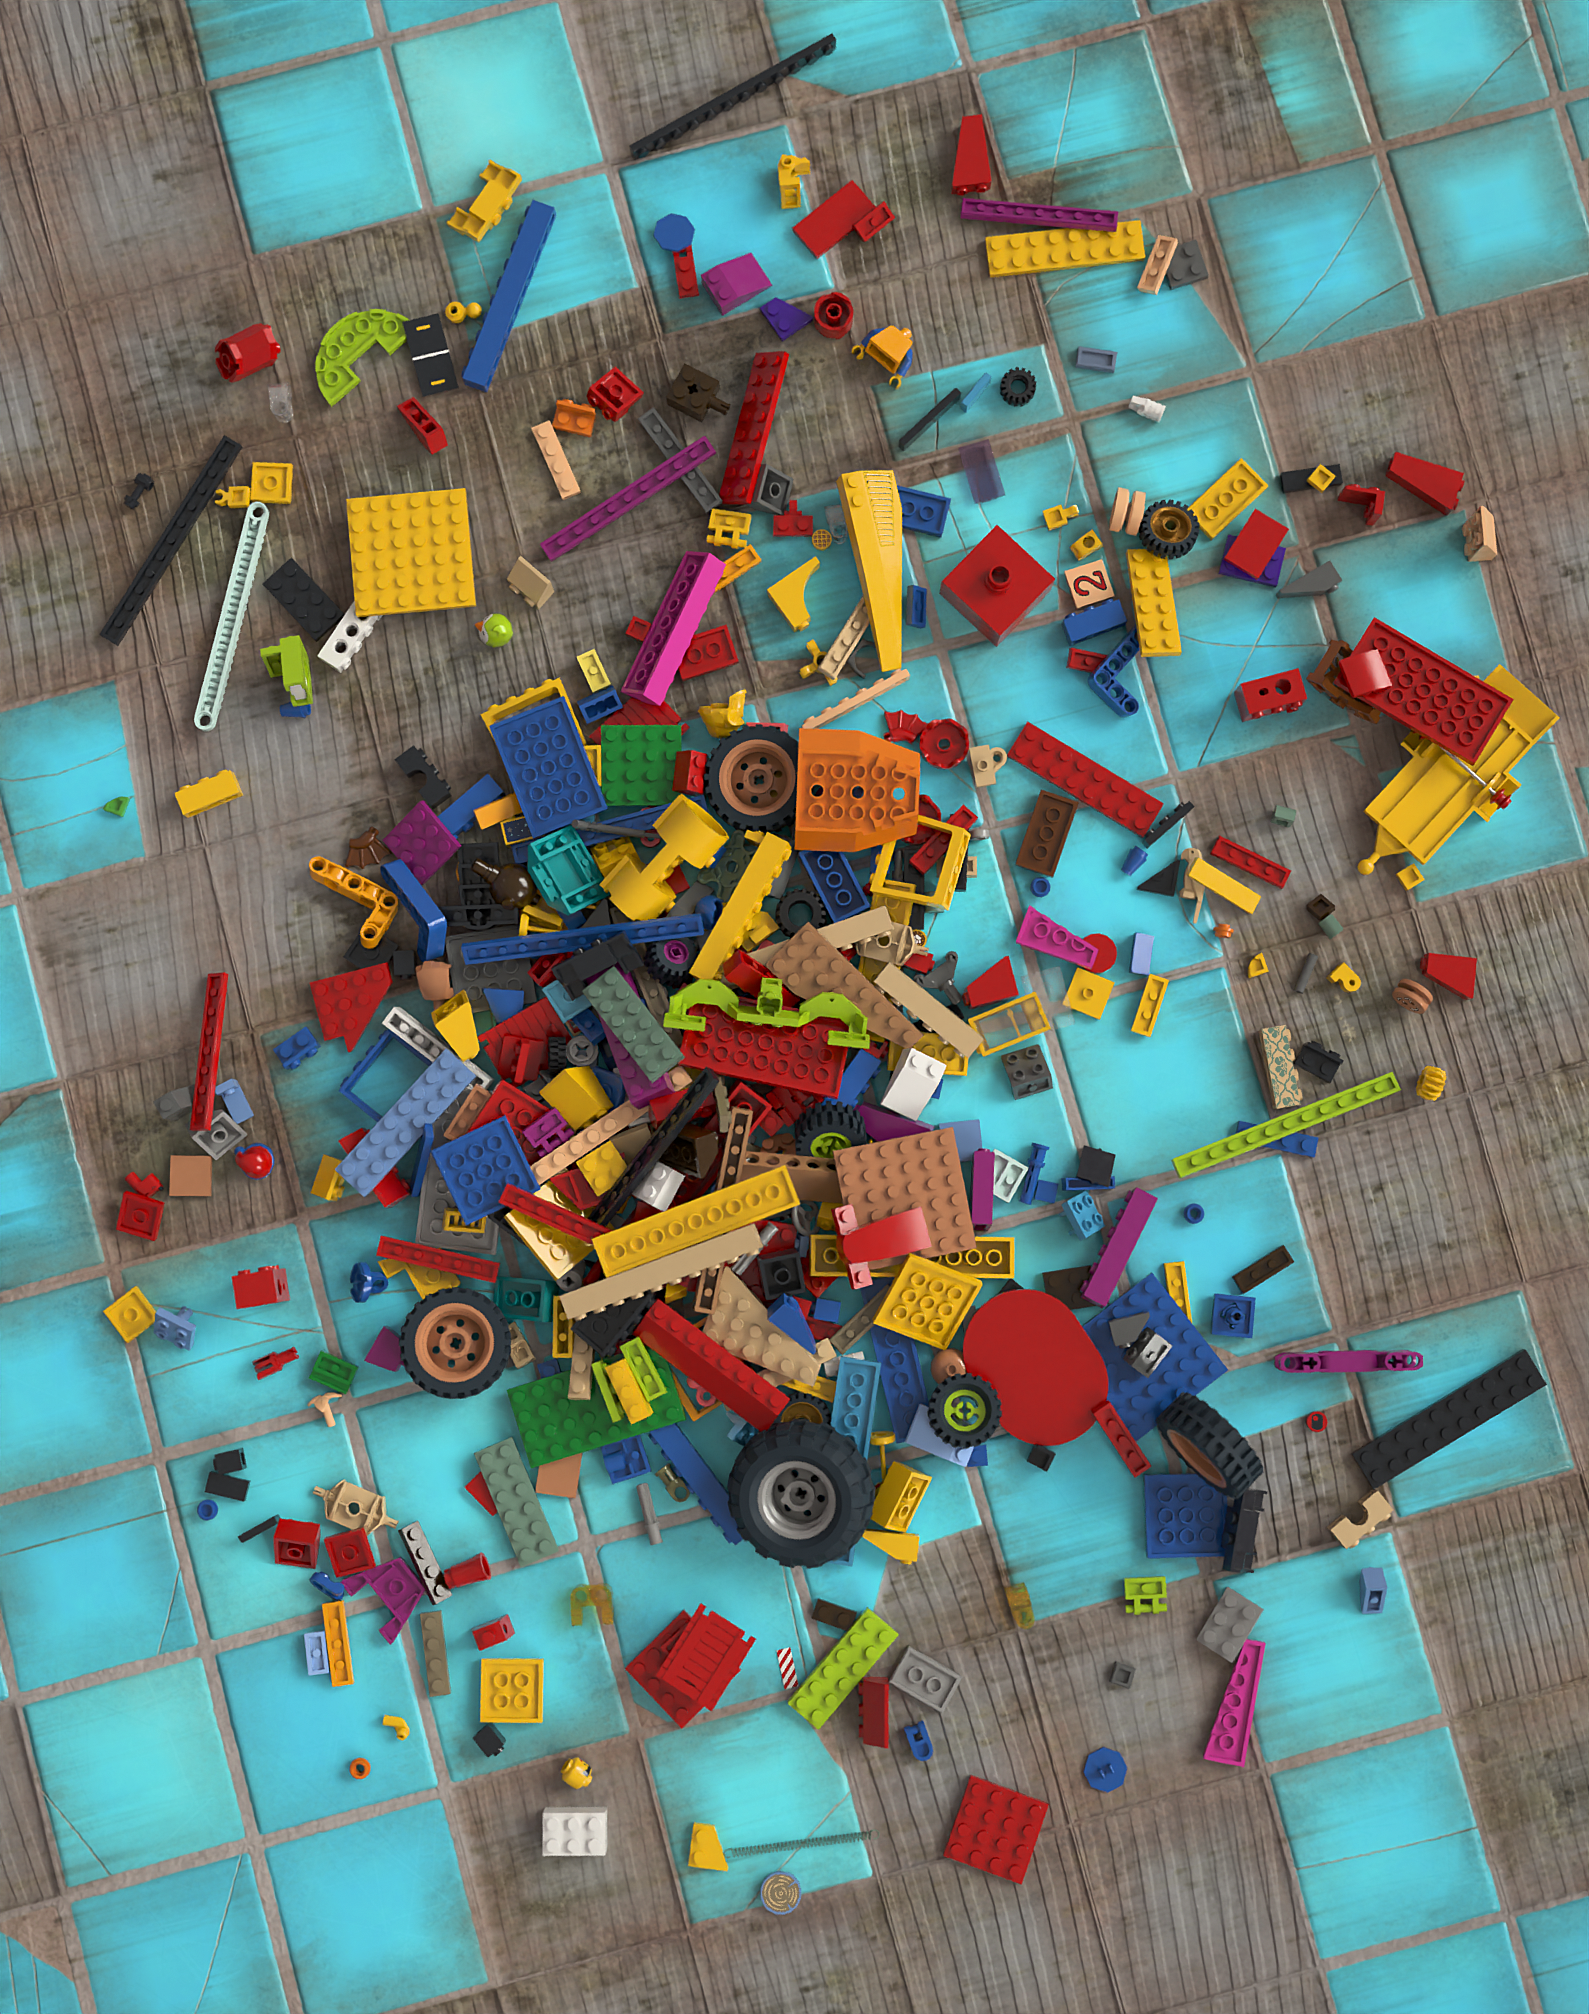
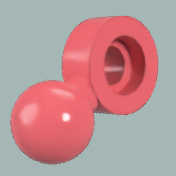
[687,1377,717,1407]

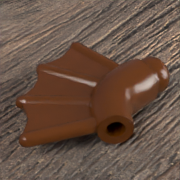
[345,826,391,869]

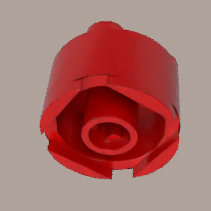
[814,292,853,339]

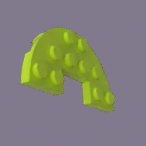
[315,309,409,407]

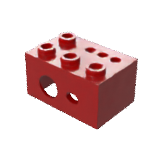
[1234,668,1307,722]
[232,1265,290,1309]

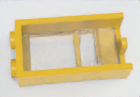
[968,992,1051,1057]

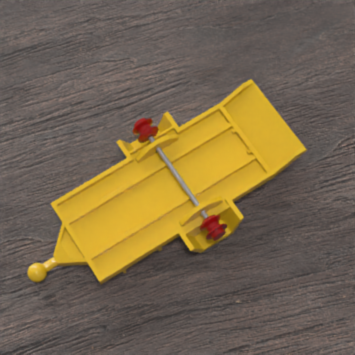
[1357,664,1560,875]

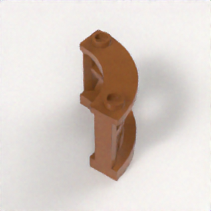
[1306,639,1381,724]

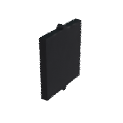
[1076,1145,1116,1187]

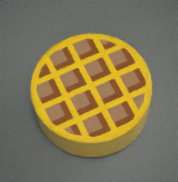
[812,529,832,550]

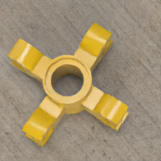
[799,639,838,686]

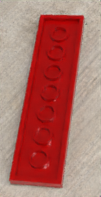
[719,351,789,504]
[1007,722,1164,838]

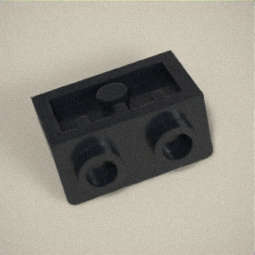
[1294,1041,1344,1083]

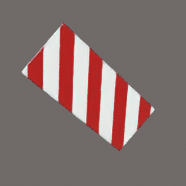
[776,1648,799,1689]

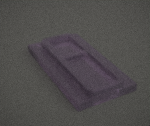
[958,439,1005,504]

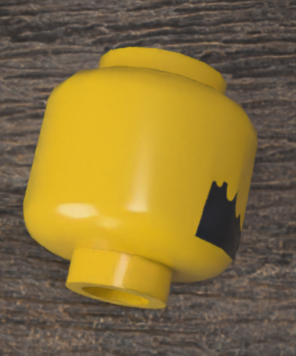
[561,1757,592,1789]

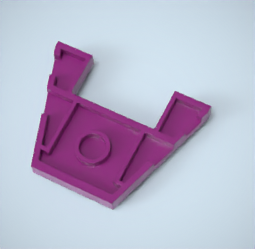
[340,1557,425,1645]

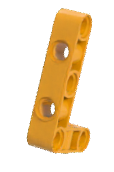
[309,856,398,949]

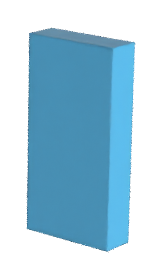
[961,373,992,413]

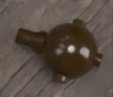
[470,858,541,910]

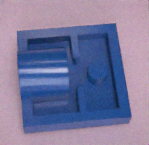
[601,1434,652,1484]

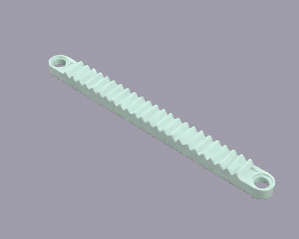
[194,502,269,732]

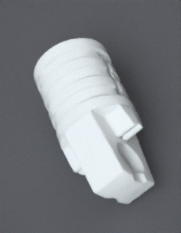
[1129,396,1166,423]

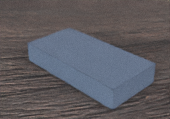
[1075,346,1117,373]

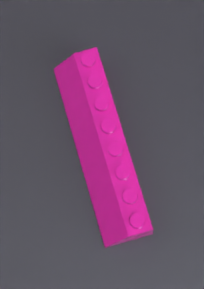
[621,551,726,706]

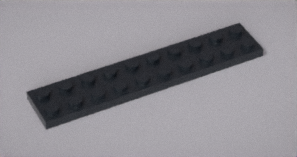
[1351,1349,1547,1489]

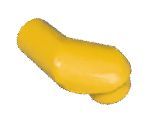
[383,1715,410,1740]

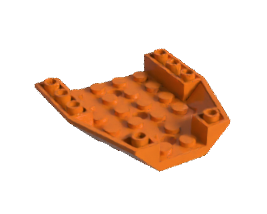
[794,728,920,852]

